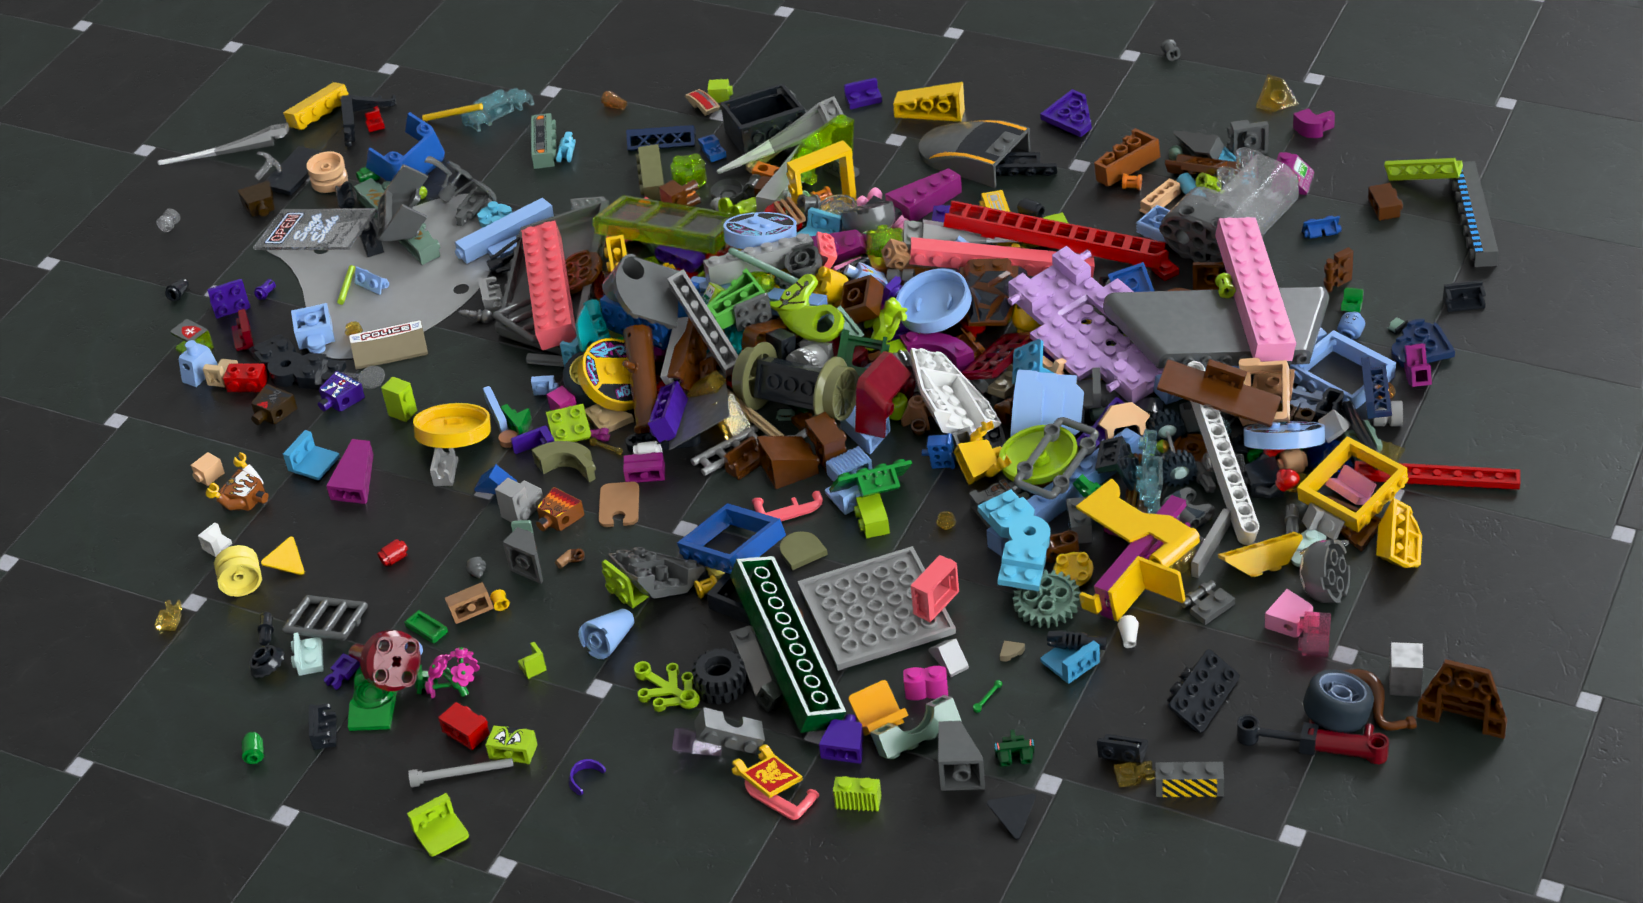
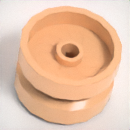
[307,151,348,193]

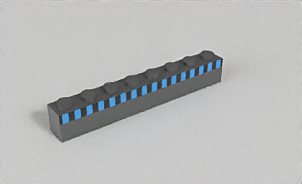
[1450,161,1499,267]

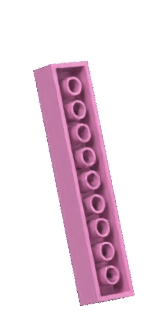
[1215,217,1296,362]

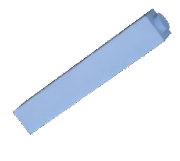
[455,198,554,264]

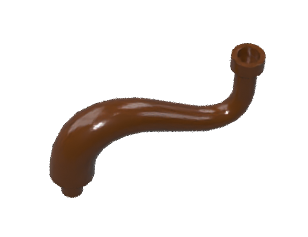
[1343,669,1416,731]

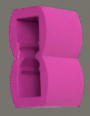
[903,666,948,700]

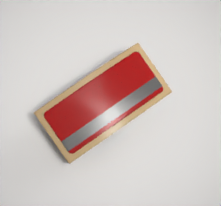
[685,89,720,116]

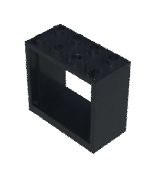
[720,83,805,155]

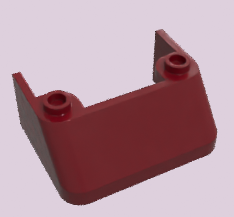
[855,351,916,438]

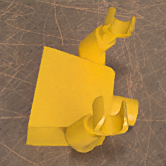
[954,421,1012,485]

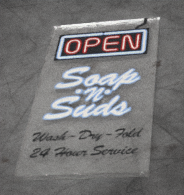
[253,208,377,250]

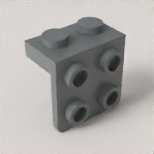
[733,293,772,332]

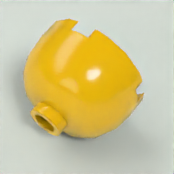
[1011,304,1041,333]

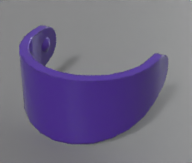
[568,759,606,796]

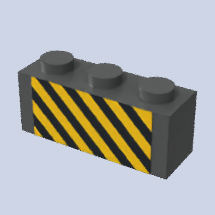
[1155,762,1224,797]

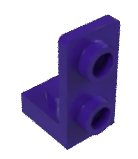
[511,425,555,454]

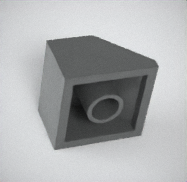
[503,527,543,584]

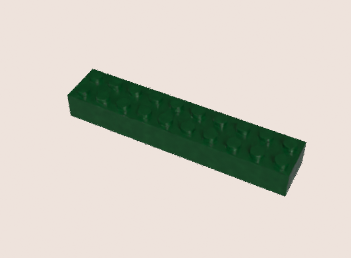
[730,556,846,733]

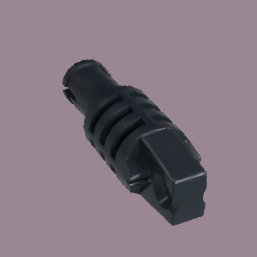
[1047,630,1107,651]

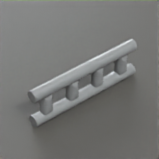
[690,425,767,476]

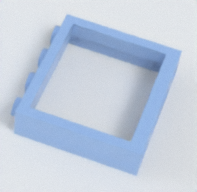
[1290,330,1396,409]

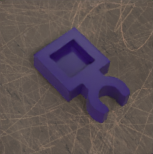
[324,653,360,690]

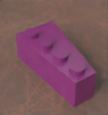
[885,168,962,221]
[810,229,868,266]

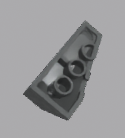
[730,625,779,706]

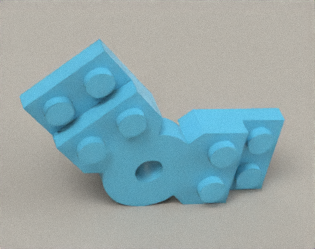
[977,489,1050,591]

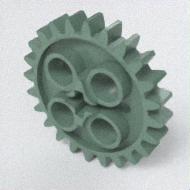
[1013,570,1080,628]

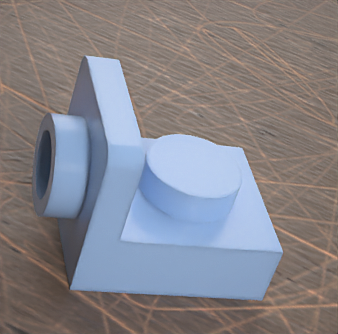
[531,375,559,395]

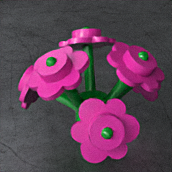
[425,647,480,699]

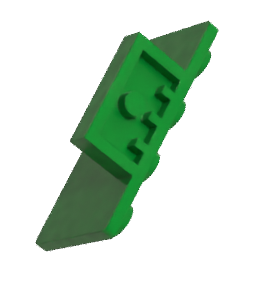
[829,459,912,498]

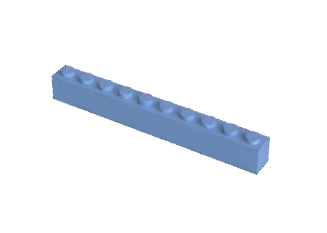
[987,428,1142,557]

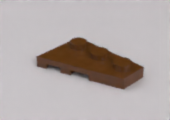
[1327,496,1381,552]

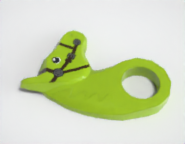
[770,274,845,342]

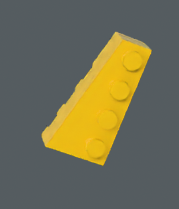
[893,82,965,122]

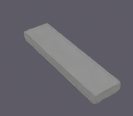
[1191,508,1231,578]

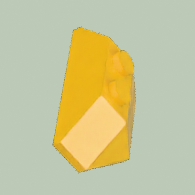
[1376,498,1422,568]
[1218,532,1303,577]

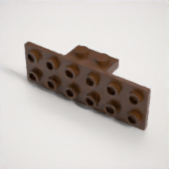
[1157,359,1281,427]

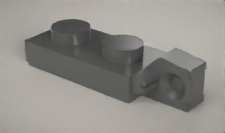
[455,189,489,226]

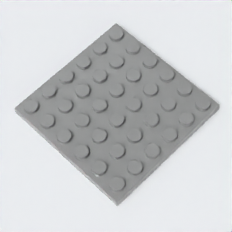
[797,546,956,670]

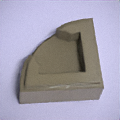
[1000,641,1025,661]

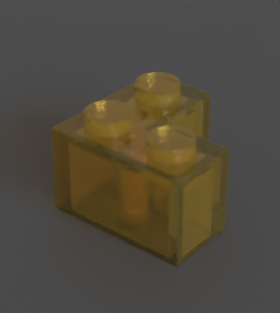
[712,393,751,439]

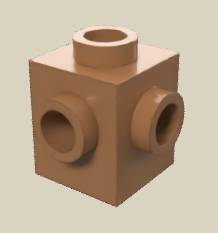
[881,238,911,270]

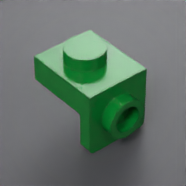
[1341,287,1364,313]

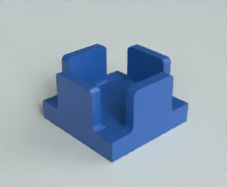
[1108,262,1154,292]

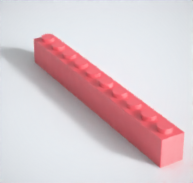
[909,237,1095,278]

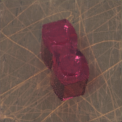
[1298,611,1331,658]

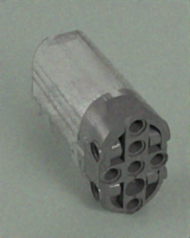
[1159,147,1299,262]

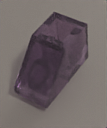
[672,727,722,756]

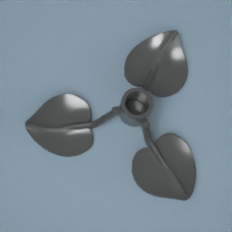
[424,156,496,202]

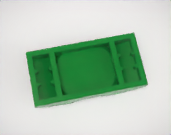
[348,666,397,731]

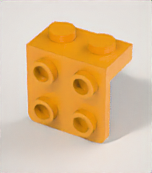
[848,680,909,736]

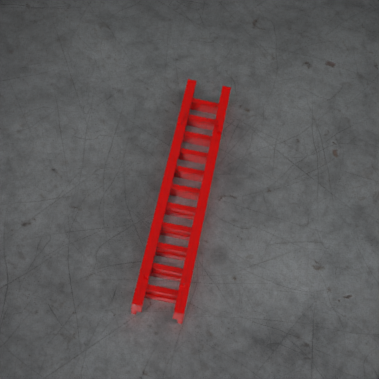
[943,201,1166,269]

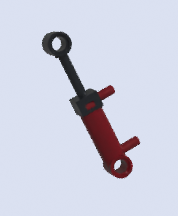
[1237,714,1389,764]

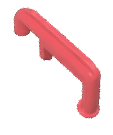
[752,491,823,522]
[745,779,819,820]

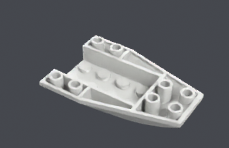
[910,348,1001,434]

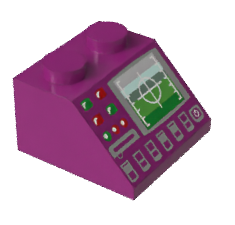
[1271,152,1314,195]

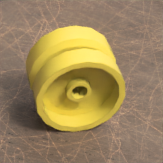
[214,545,262,597]

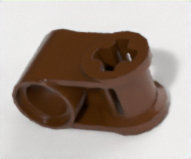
[1046,530,1080,563]

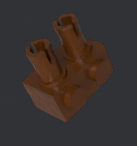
[659,179,701,224]

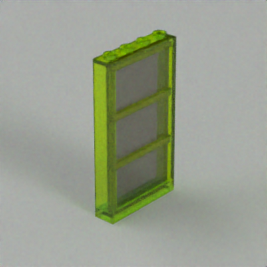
[593,195,740,254]

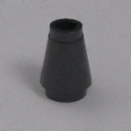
[165,278,189,301]

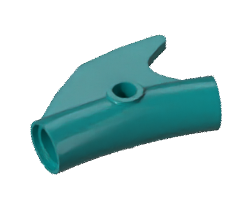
[575,299,611,352]

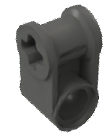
[797,194,821,228]

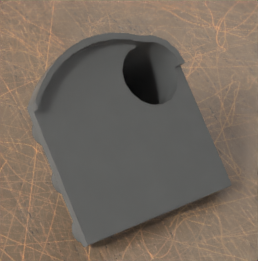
[602,254,679,329]

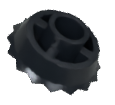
[249,645,285,678]

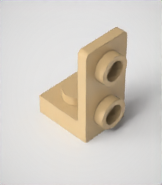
[203,359,238,387]

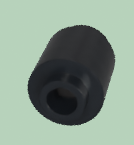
[1017,198,1045,218]

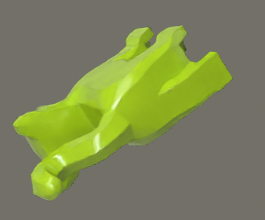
[864,297,908,351]

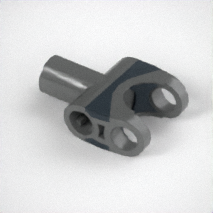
[1161,487,1215,530]

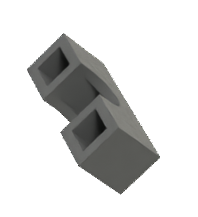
[694,707,765,754]

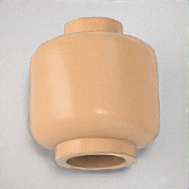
[1276,448,1308,474]

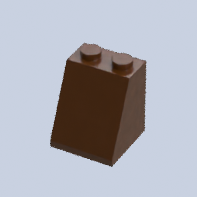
[757,436,820,489]

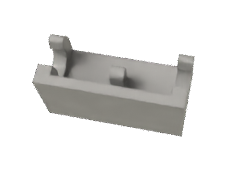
[478,277,502,312]
[430,448,458,486]

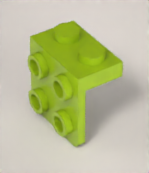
[546,404,591,442]
[602,560,649,608]
[407,793,469,856]

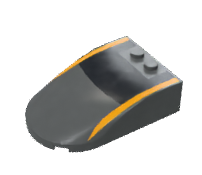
[919,120,1031,188]

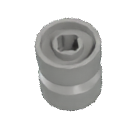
[1373,401,1403,426]

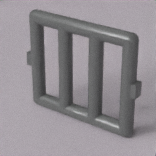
[493,297,538,343]
[282,595,368,641]

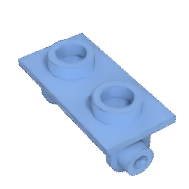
[354,267,389,295]

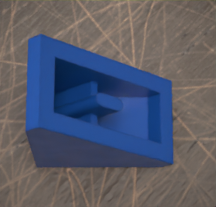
[474,464,517,495]

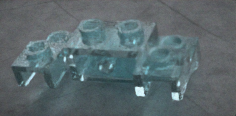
[461,88,534,132]
[1135,429,1163,514]

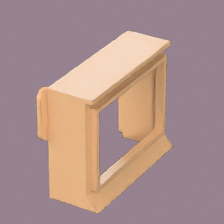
[1239,358,1290,426]

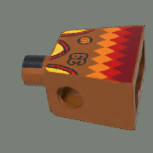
[536,487,584,531]

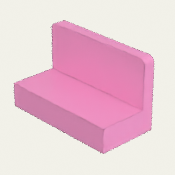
[1325,465,1376,505]

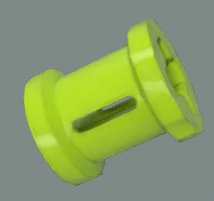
[1215,273,1236,298]

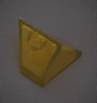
[1256,74,1299,112]

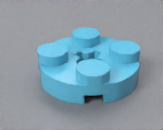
[477,201,512,228]

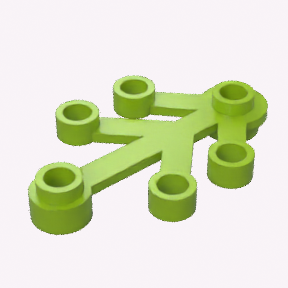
[634,661,700,712]

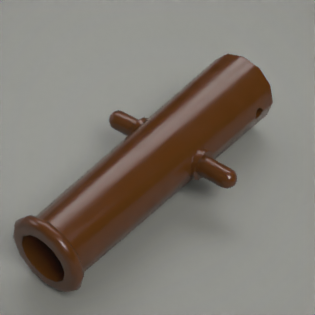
[622,325,661,434]

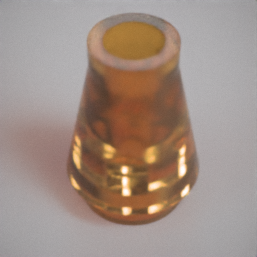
[601,91,627,110]

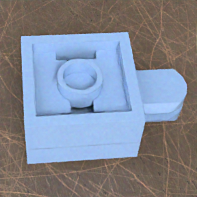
[291,303,335,354]

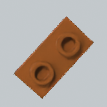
[956,327,985,360]

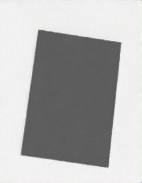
[669,369,730,450]

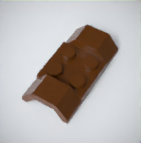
[1165,154,1245,182]

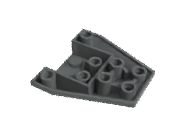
[608,547,705,598]

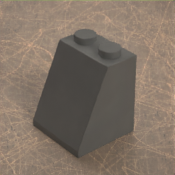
[938,721,985,791]

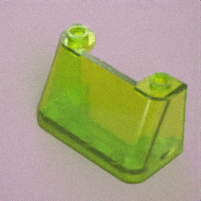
[787,114,854,185]

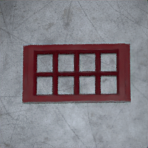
[961,332,1033,380]

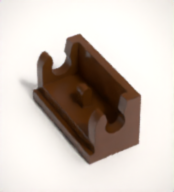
[723,436,761,480]

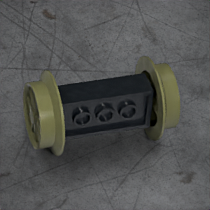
[732,342,859,421]

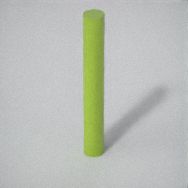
[337,265,356,305]

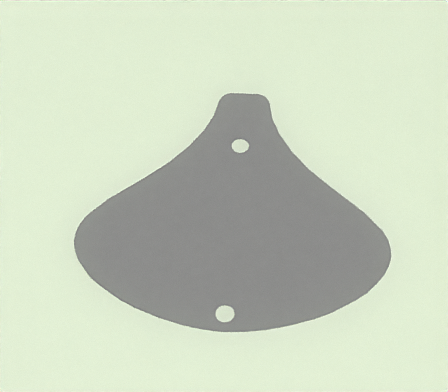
[265,194,492,359]

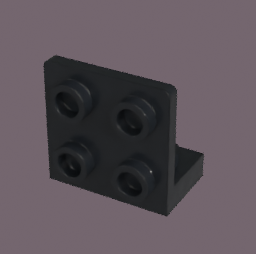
[1095,436,1139,491]

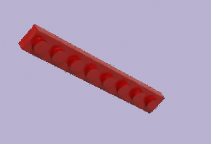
[1354,461,1520,489]

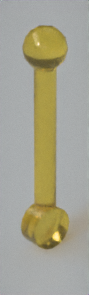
[589,438,623,455]

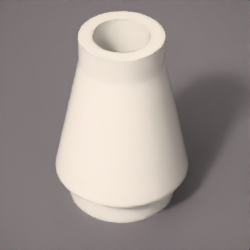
[1118,615,1139,648]

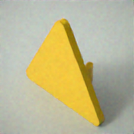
[261,537,304,575]

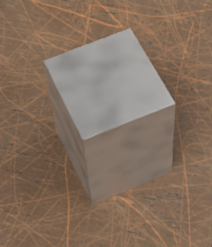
[1389,642,1423,697]

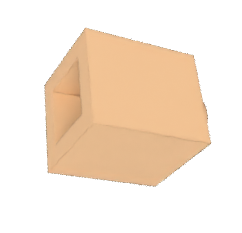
[191,452,225,486]

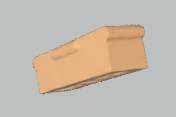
[1139,178,1181,214]

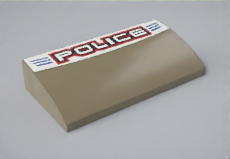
[349,320,428,370]

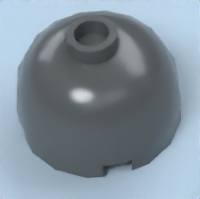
[784,243,823,279]

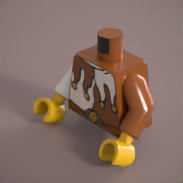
[206,452,269,511]

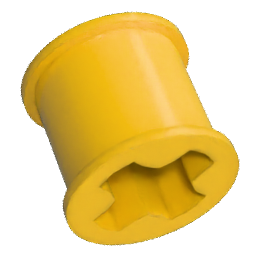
[490,589,510,611]

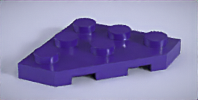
[1040,89,1091,137]

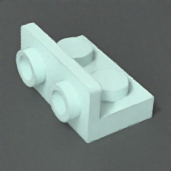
[291,633,324,676]

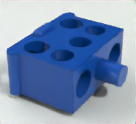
[922,433,956,469]

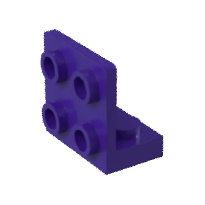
[207,279,251,319]

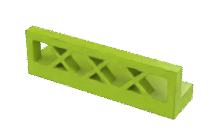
[1384,158,1463,181]

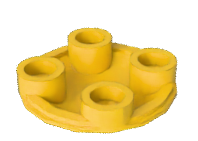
[1053,552,1094,586]

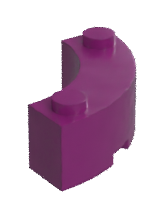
[900,332,974,372]

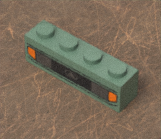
[531,113,557,169]

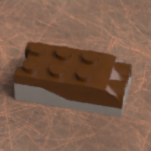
[660,317,708,394]

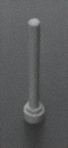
[408,758,513,787]

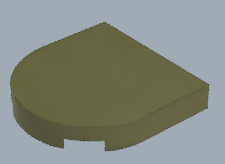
[780,531,828,570]

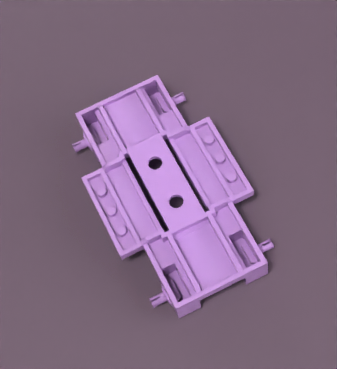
[1007,246,1164,404]

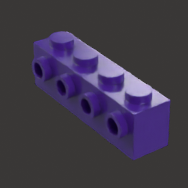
[648,381,688,442]

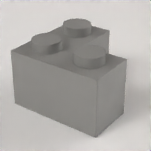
[495,478,544,522]

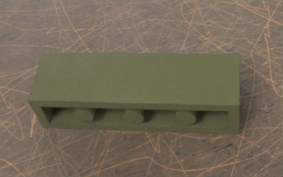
[636,144,664,201]

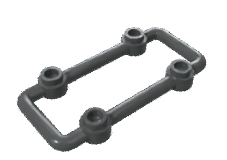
[1014,417,1099,499]

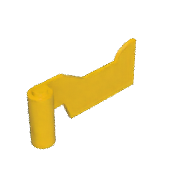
[1076,479,1200,567]

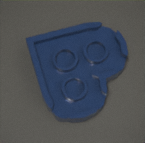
[1391,319,1455,368]

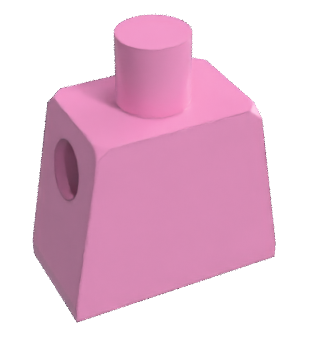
[1265,589,1319,638]

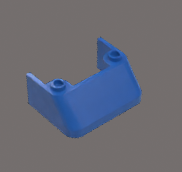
[366,112,445,181]

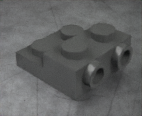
[1227,119,1269,158]

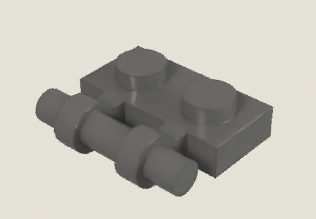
[1180,580,1235,625]

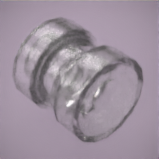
[156,208,180,232]

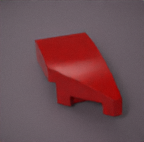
[365,106,385,132]

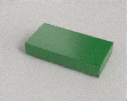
[404,610,448,644]

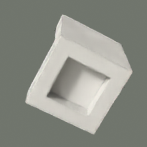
[198,523,232,557]

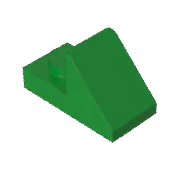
[500,404,532,435]

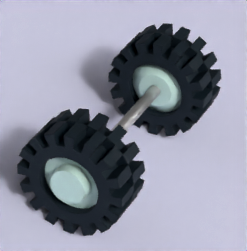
[1147,409,1198,487]

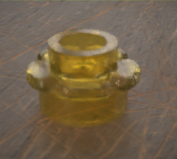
[345,321,363,336]
[936,511,956,530]

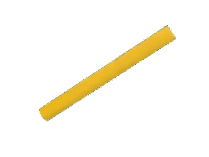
[422,103,483,121]

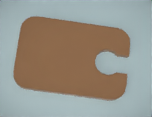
[599,482,640,527]

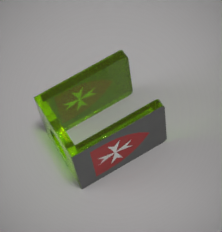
[170,319,214,353]

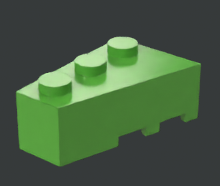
[707,268,765,330]

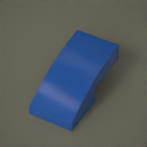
[698,134,727,162]

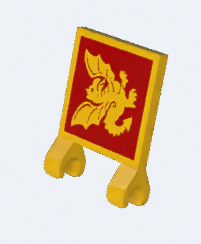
[732,744,803,798]

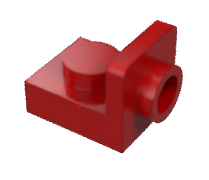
[1151,249,1179,281]

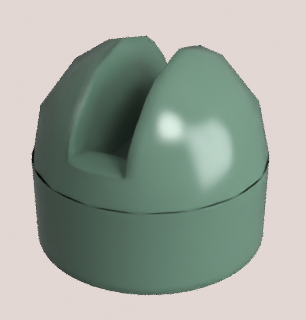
[1169,145,1183,160]

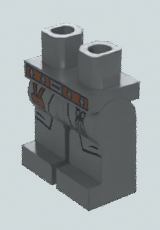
[969,479,1031,528]

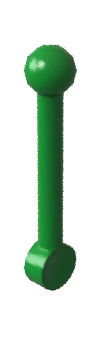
[973,680,1002,713]

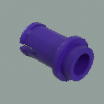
[254,279,276,300]

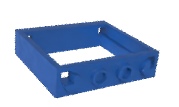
[677,503,786,574]

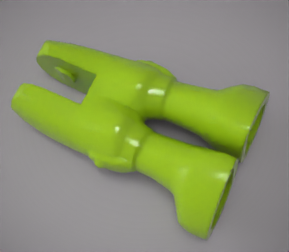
[718,197,757,219]

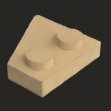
[585,404,634,433]

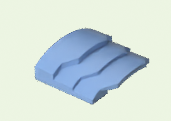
[1011,370,1084,437]

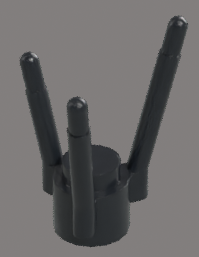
[486,237,520,274]

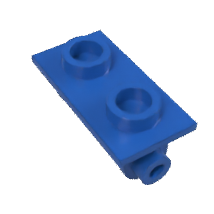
[1301,216,1342,239]

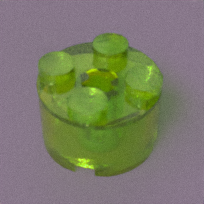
[671,153,707,191]
[866,225,903,257]

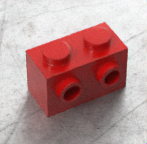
[223,364,268,392]
[438,702,490,750]

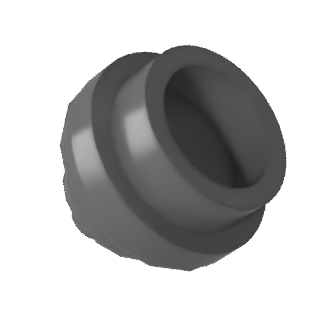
[466,557,486,578]

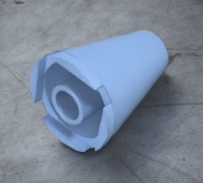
[579,609,634,659]

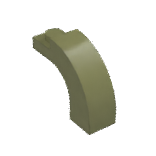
[532,441,596,482]

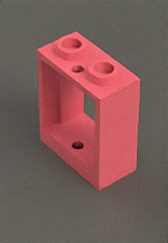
[910,555,959,622]

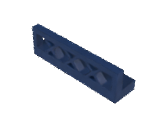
[626,125,696,151]
[1361,357,1392,419]

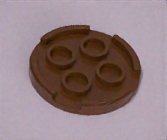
[565,250,603,294]

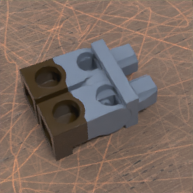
[1277,386,1324,422]

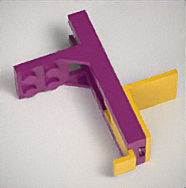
[1079,495,1191,622]

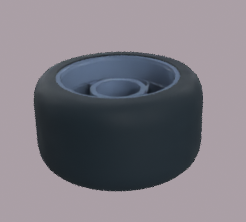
[1303,670,1374,733]

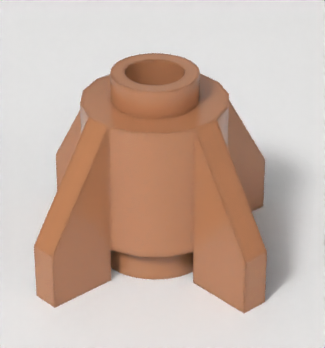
[901,395,932,431]

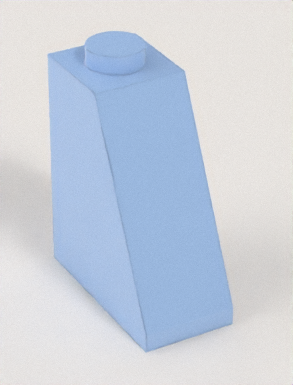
[840,405,890,454]

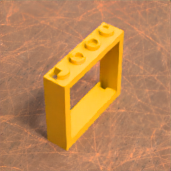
[786,140,857,228]
[1297,436,1408,532]

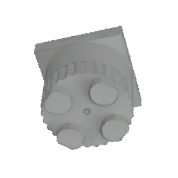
[786,340,834,367]

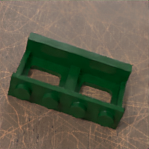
[837,329,890,378]

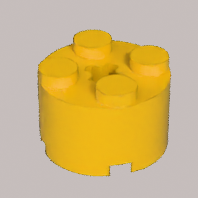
[812,266,848,305]

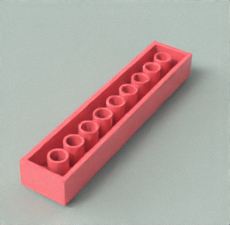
[521,220,577,350]

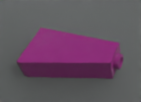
[326,439,373,504]

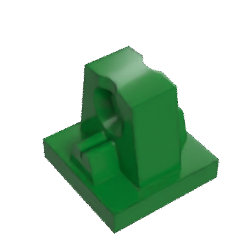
[415,665,438,694]

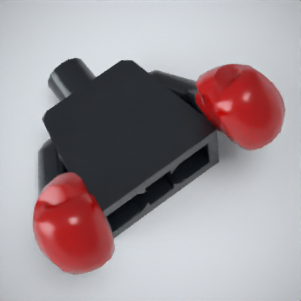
[1242,449,1300,499]

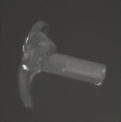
[254,152,282,180]

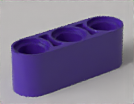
[654,239,706,273]

